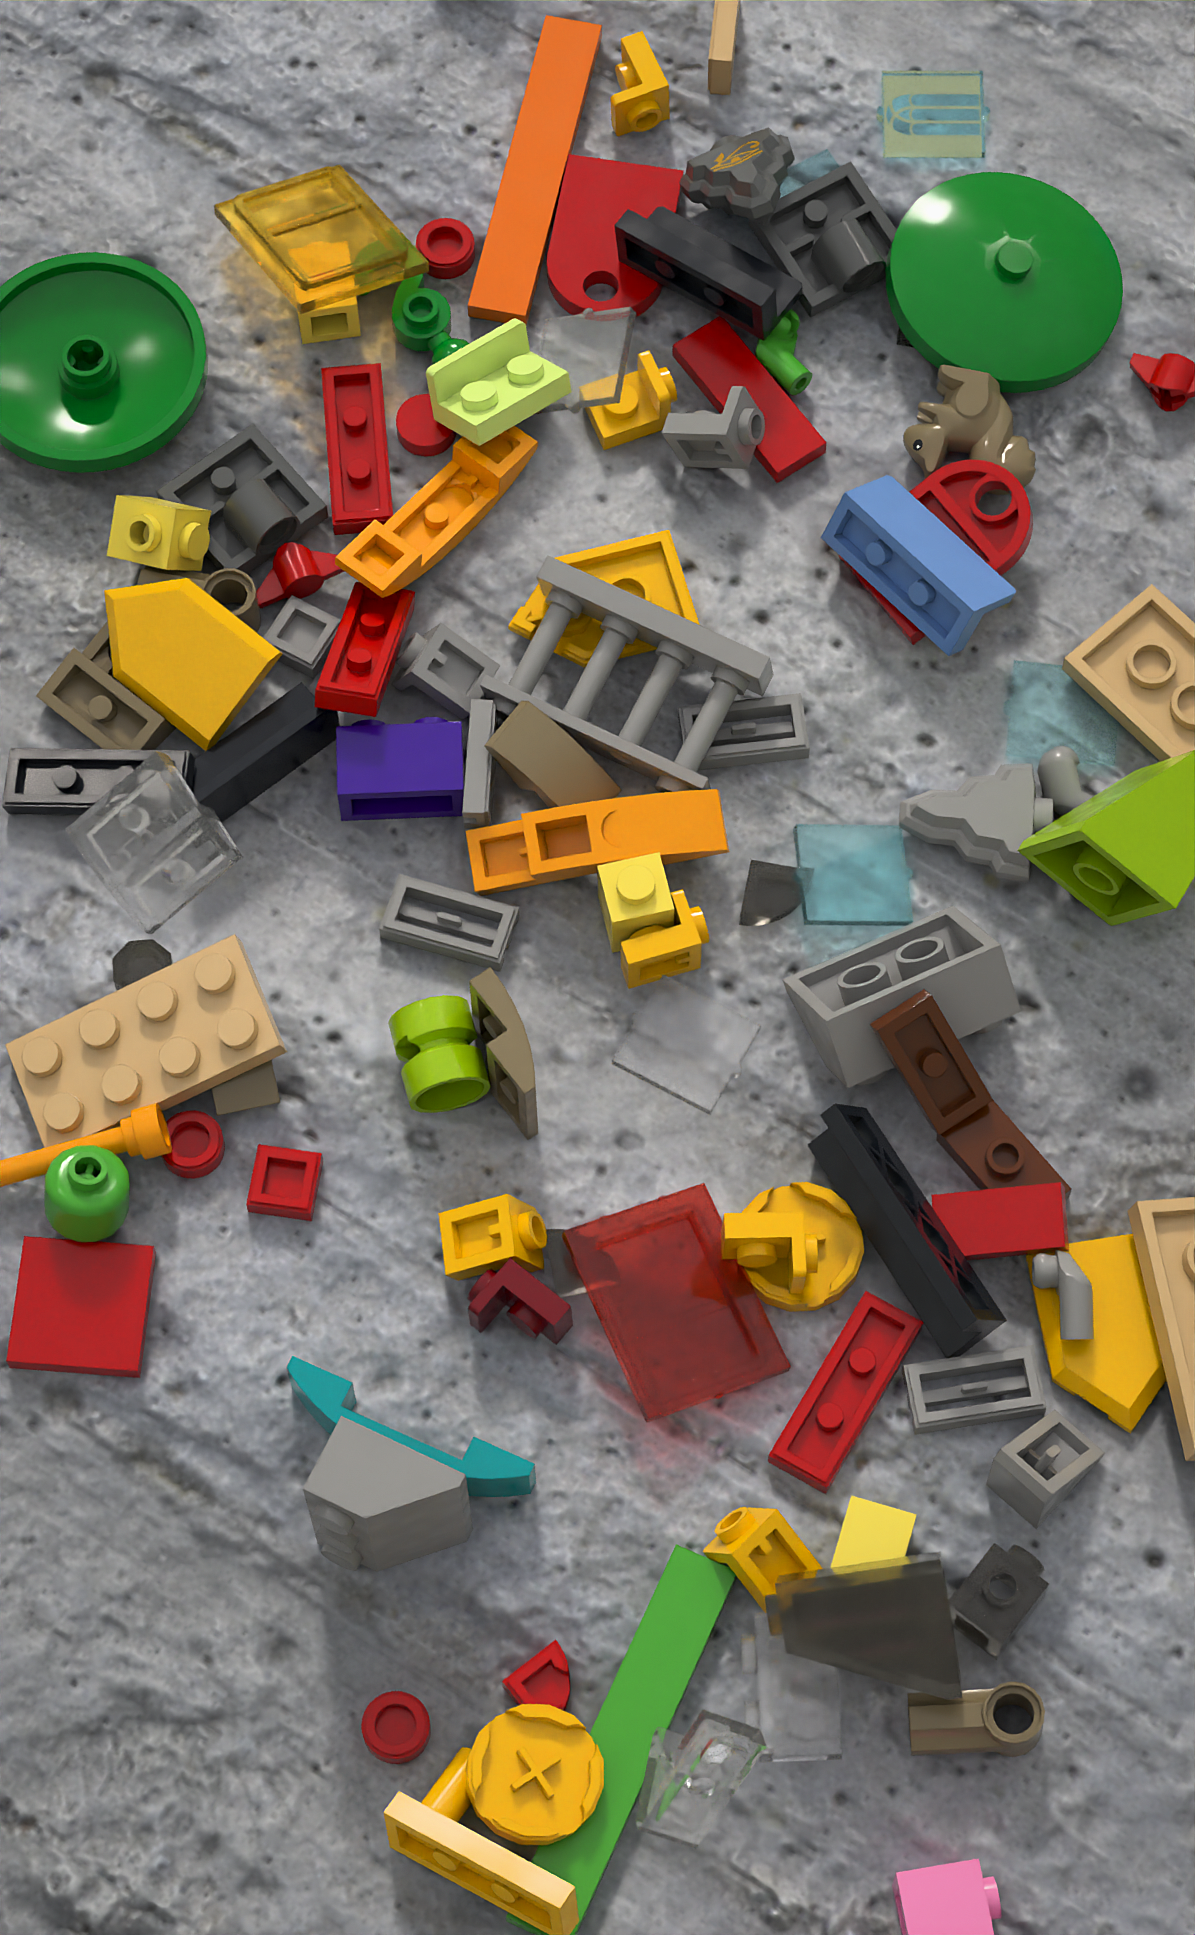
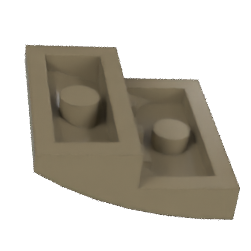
[36,622,176,750]
[469,967,538,1140]

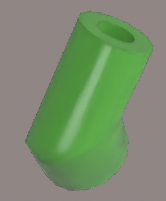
[755,309,812,395]

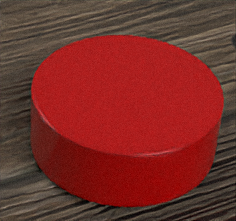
[416,218,475,279]
[396,394,456,457]
[161,1110,225,1179]
[361,1691,431,1764]

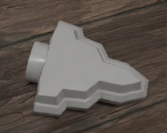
[899,764,1053,883]

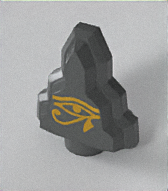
[679,127,795,226]

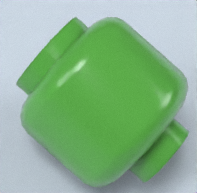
[44,1145,130,1242]

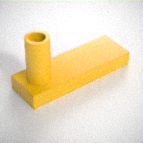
[383,1747,579,1935]

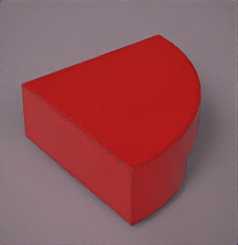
[502,1639,571,1712]

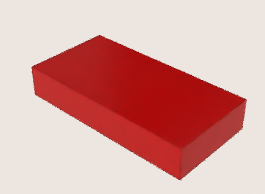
[931,1182,1069,1261]

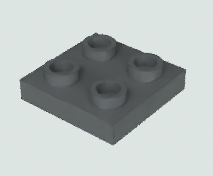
[749,161,897,318]
[156,424,328,574]

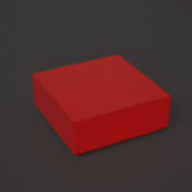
[246,1144,323,1221]

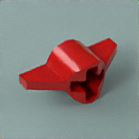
[1129,353,1195,412]
[256,542,345,609]

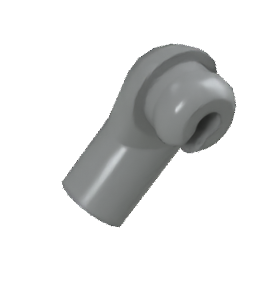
[1037,746,1093,816]
[1032,1250,1094,1340]

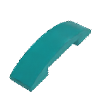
[287,1356,536,1497]

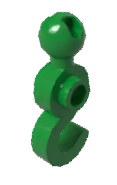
[353,241,470,365]

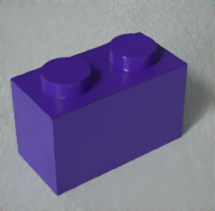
[336,717,465,821]

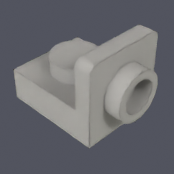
[661,386,765,469]
[391,623,501,720]

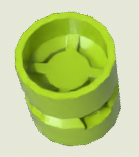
[388,995,491,1113]

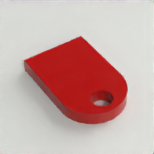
[547,154,684,324]
[838,460,1033,645]

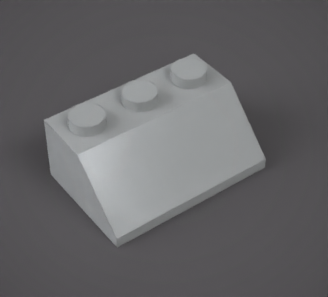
[783,906,1021,1088]
[303,1416,473,1572]

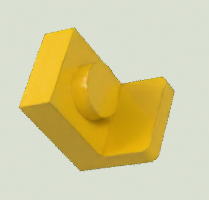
[610,31,670,136]
[582,350,677,450]
[620,889,709,989]
[438,1194,547,1281]
[721,1212,818,1294]
[703,1507,824,1616]

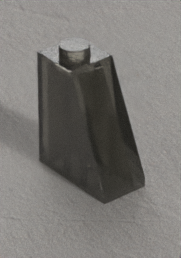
[765,1551,963,1700]

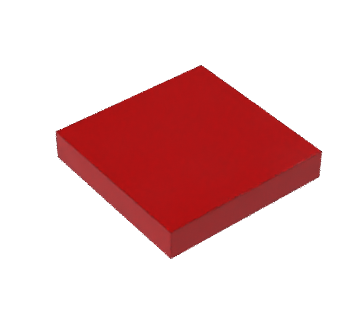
[6,1236,156,1378]

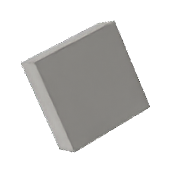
[263,595,341,679]

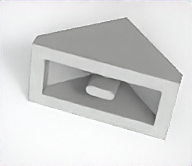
[986,1409,1105,1529]

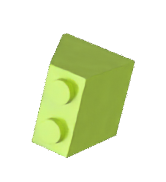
[1017,750,1195,926]

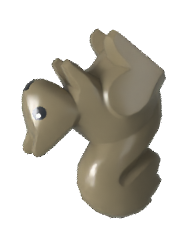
[903,365,1036,495]

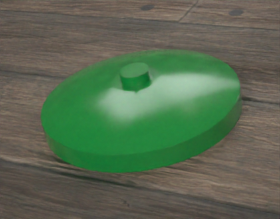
[885,172,1123,393]
[0,252,208,473]

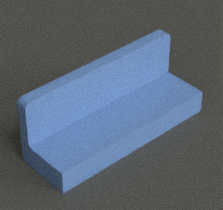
[821,475,1016,656]

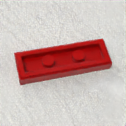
[672,316,827,483]
[321,363,393,535]
[315,582,415,717]
[768,1291,923,1494]

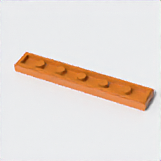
[468,15,602,325]

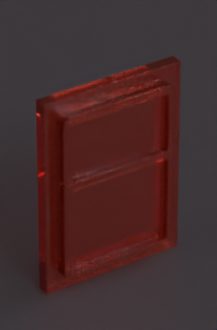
[561,1183,791,1423]

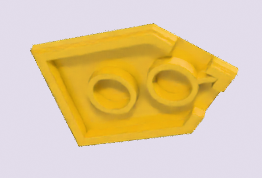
[508,530,700,667]
[104,578,283,751]
[1025,1233,1167,1434]

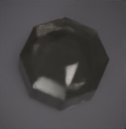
[112,939,173,991]

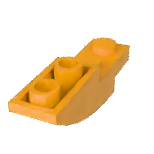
[465,789,729,896]

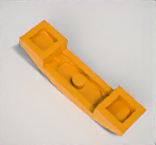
[335,426,538,598]

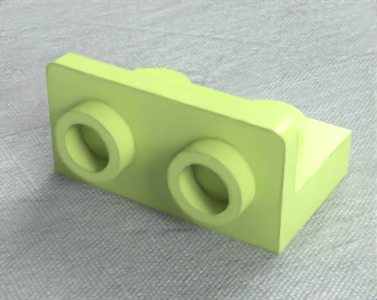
[426,318,572,446]

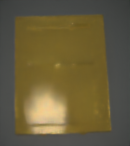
[214,165,429,314]

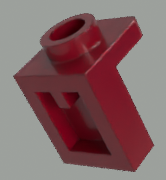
[467,1258,573,1345]

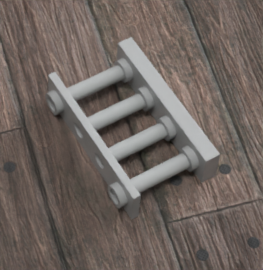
[480,555,774,793]

